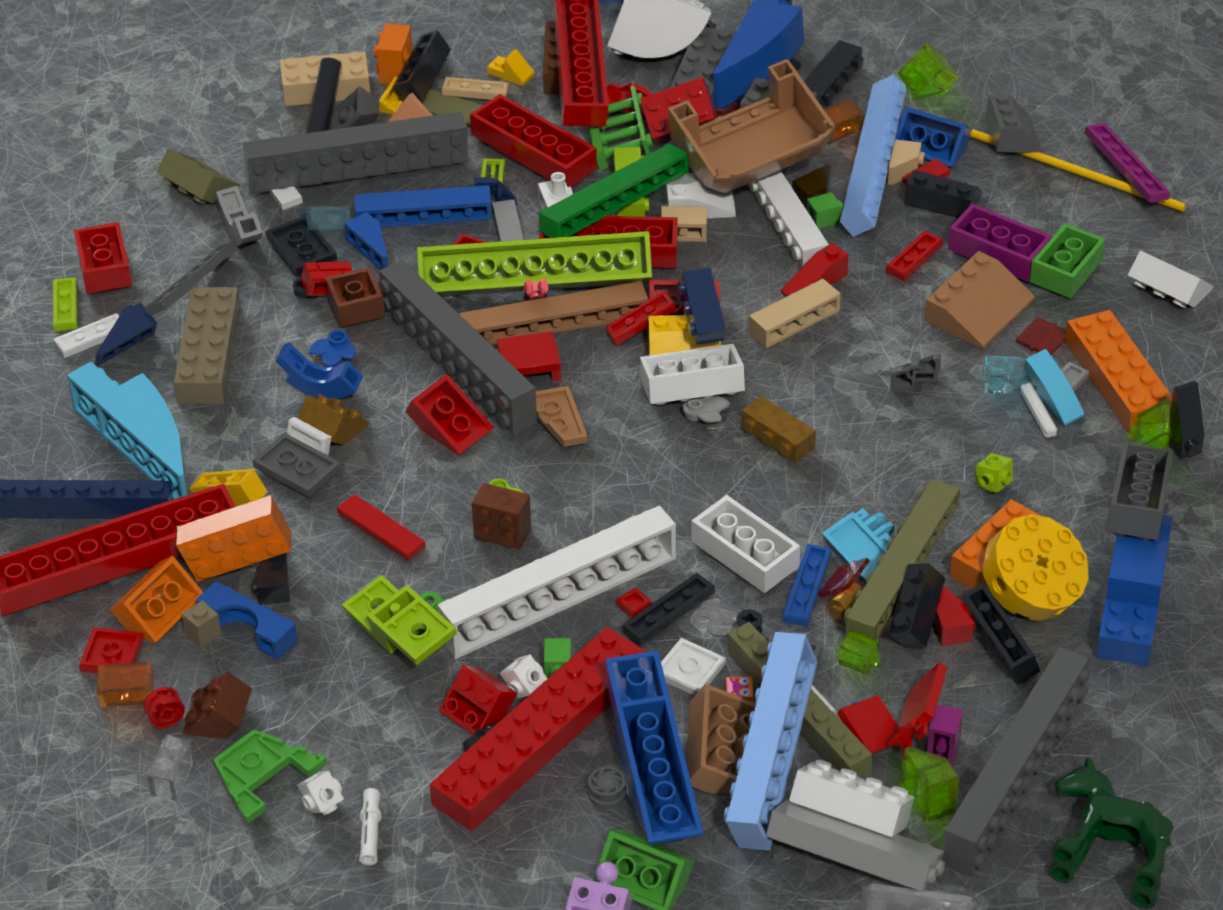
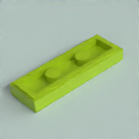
[53,277,78,331]

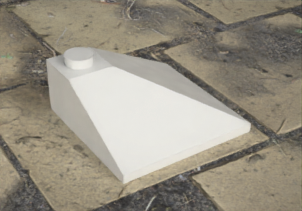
[664,173,736,218]

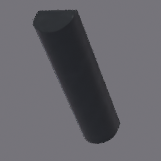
[306,57,342,133]

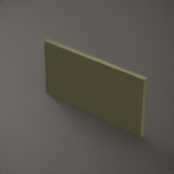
[422,89,483,127]

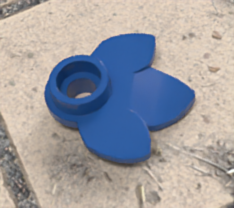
[309,330,356,367]

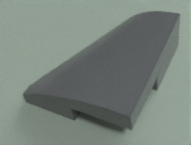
[889,354,941,390]

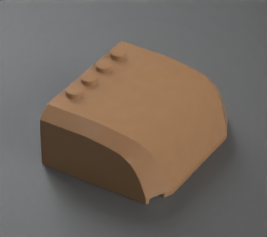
[668,59,835,193]

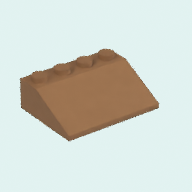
[925,251,1035,349]
[686,684,756,795]

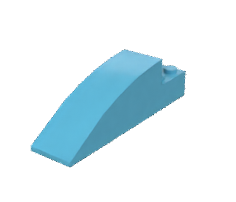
[67,362,188,499]

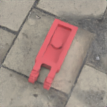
[524,279,548,301]

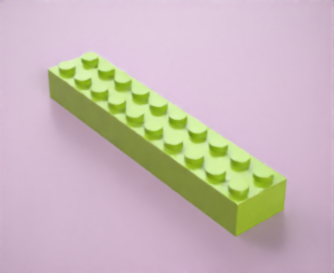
[417,231,653,297]

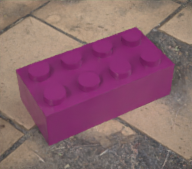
[948,204,1053,282]

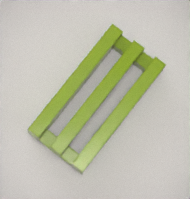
[481,159,505,184]

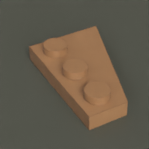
[536,386,587,447]

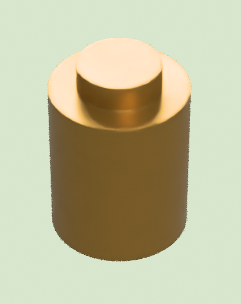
[828,583,863,621]

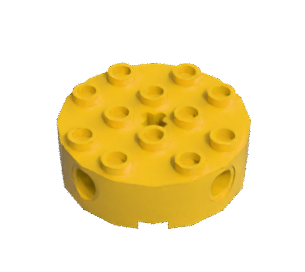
[983,514,1089,621]

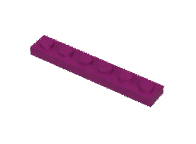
[1084,123,1170,203]

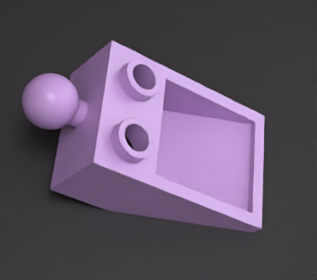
[566,862,633,910]

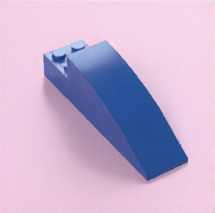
[713,0,804,109]
[1096,515,1173,666]
[605,650,703,845]

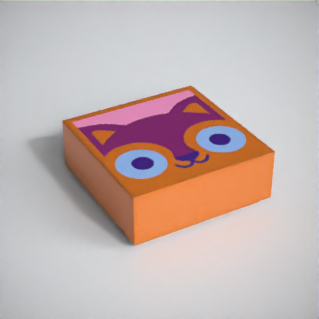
[726,677,753,702]

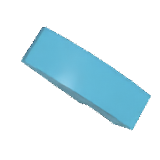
[1024,349,1085,427]

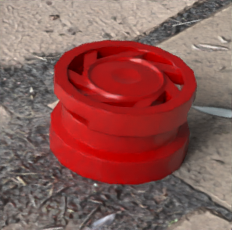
[143,687,185,729]

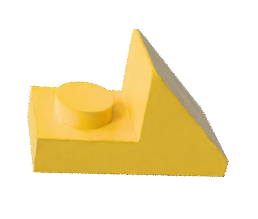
[487,49,535,86]

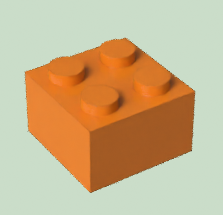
[374,23,413,84]

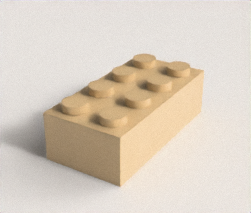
[280,51,370,106]

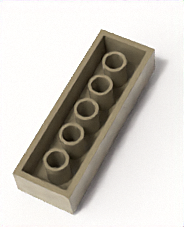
[174,287,241,404]

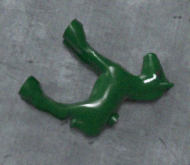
[1048,757,1174,909]

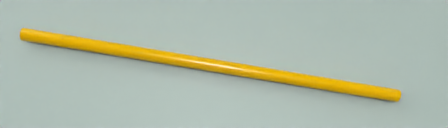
[970,129,1186,212]

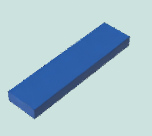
[782,544,832,627]

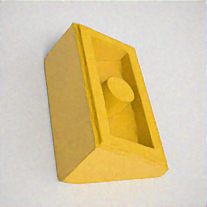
[379,76,403,115]

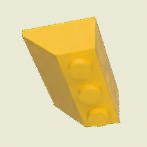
[649,315,721,355]

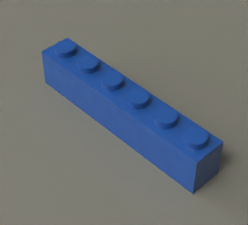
[355,185,492,227]

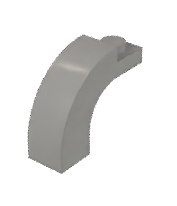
[216,186,263,245]

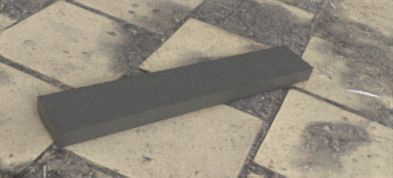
[145,241,238,316]

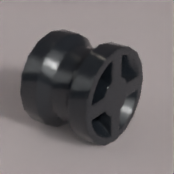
[737,609,762,635]

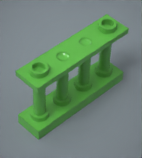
[589,86,653,170]

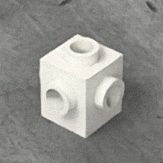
[500,654,547,699]
[297,771,344,815]

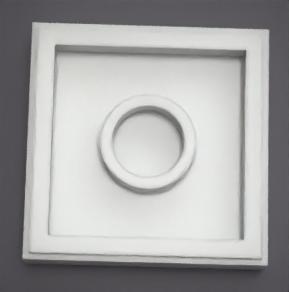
[661,638,726,696]

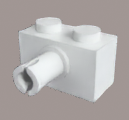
[538,172,573,210]

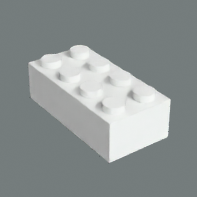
[640,344,745,405]
[691,495,800,593]
[789,760,915,837]

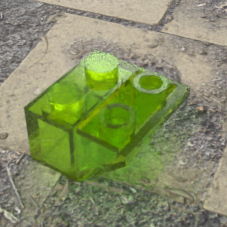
[897,43,959,100]
[900,747,959,823]

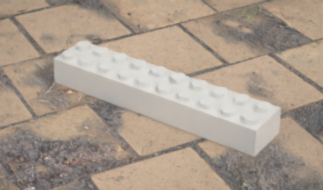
[437,505,676,659]

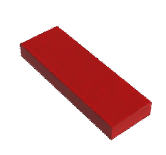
[885,231,943,282]
[605,290,677,346]

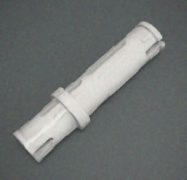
[359,788,382,865]

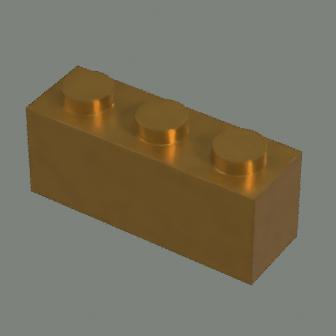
[742,396,816,463]

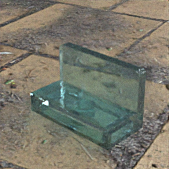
[297,206,350,231]

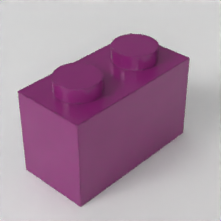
[926,705,963,769]

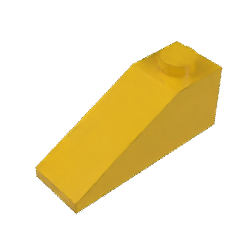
[189,469,268,507]

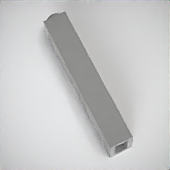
[766,797,945,892]

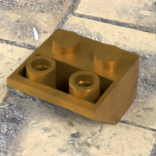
[297,394,369,445]

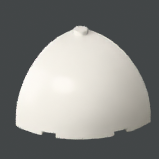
[607,0,711,58]

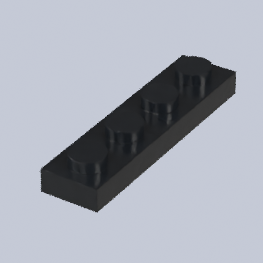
[623,573,715,646]

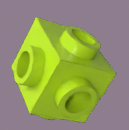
[975,453,1013,493]

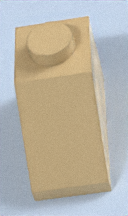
[888,140,925,185]

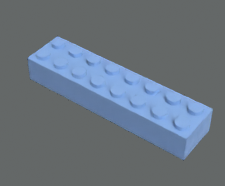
[724,632,818,851]

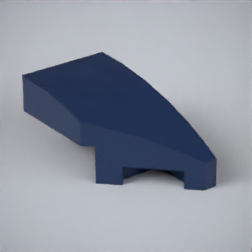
[474,177,517,205]

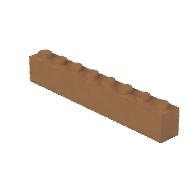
[459,281,648,344]

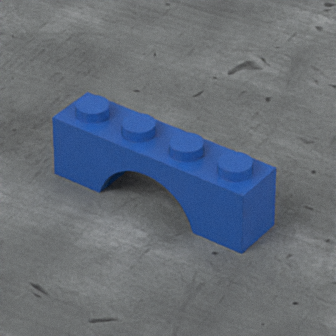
[196,581,297,660]

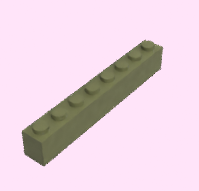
[843,479,960,644]
[728,622,872,778]

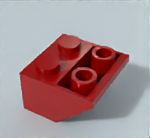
[439,665,518,735]

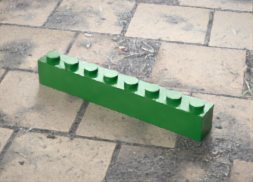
[539,143,688,238]

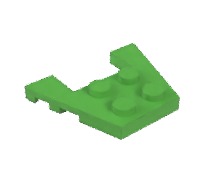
[213,729,327,824]

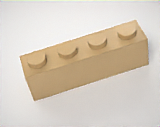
[749,279,841,348]

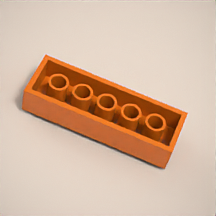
[1065,310,1172,434]

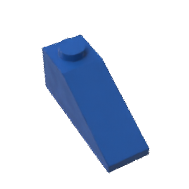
[344,212,388,270]

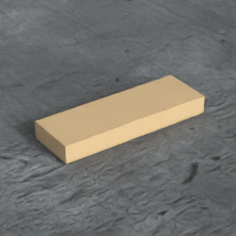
[442,77,509,100]

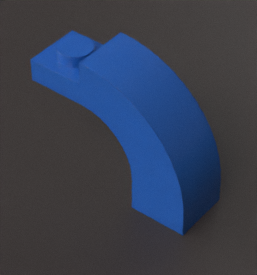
[275,342,363,399]

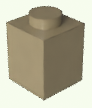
[182,600,221,648]

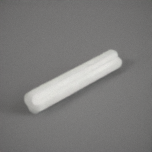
[1020,383,1057,438]

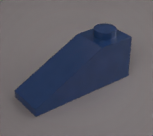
[94,302,157,367]

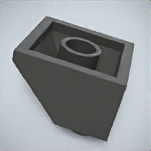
[331,86,380,130]

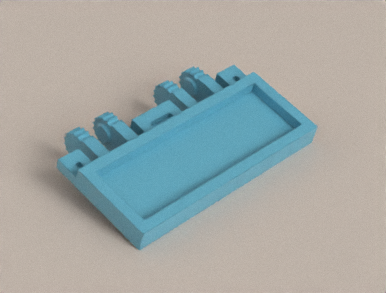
[822,508,895,584]

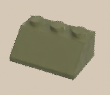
[157,149,240,204]

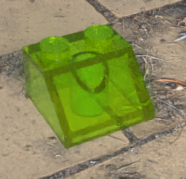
[1130,399,1170,449]

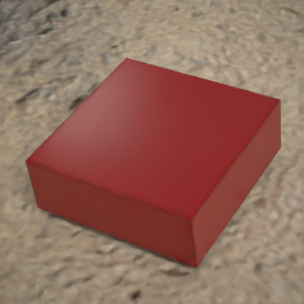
[616,587,652,619]

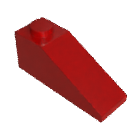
[781,243,849,297]
[933,586,976,646]

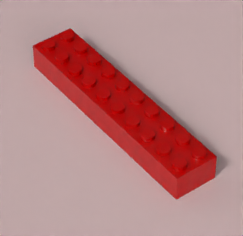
[553,0,608,127]
[0,483,236,616]
[429,627,647,832]

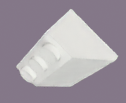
[1128,250,1214,308]

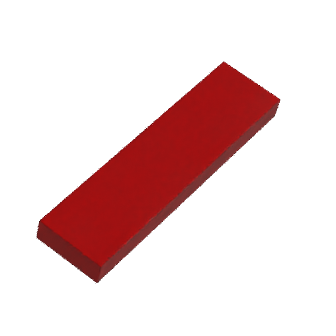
[337,494,426,560]

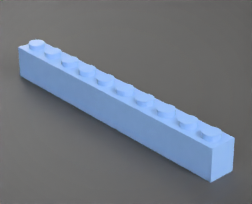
[840,74,906,237]

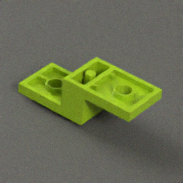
[342,575,457,665]

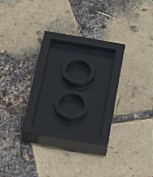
[265,216,337,276]

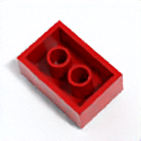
[640,77,717,145]
[74,222,132,294]

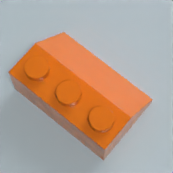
[109,556,203,643]

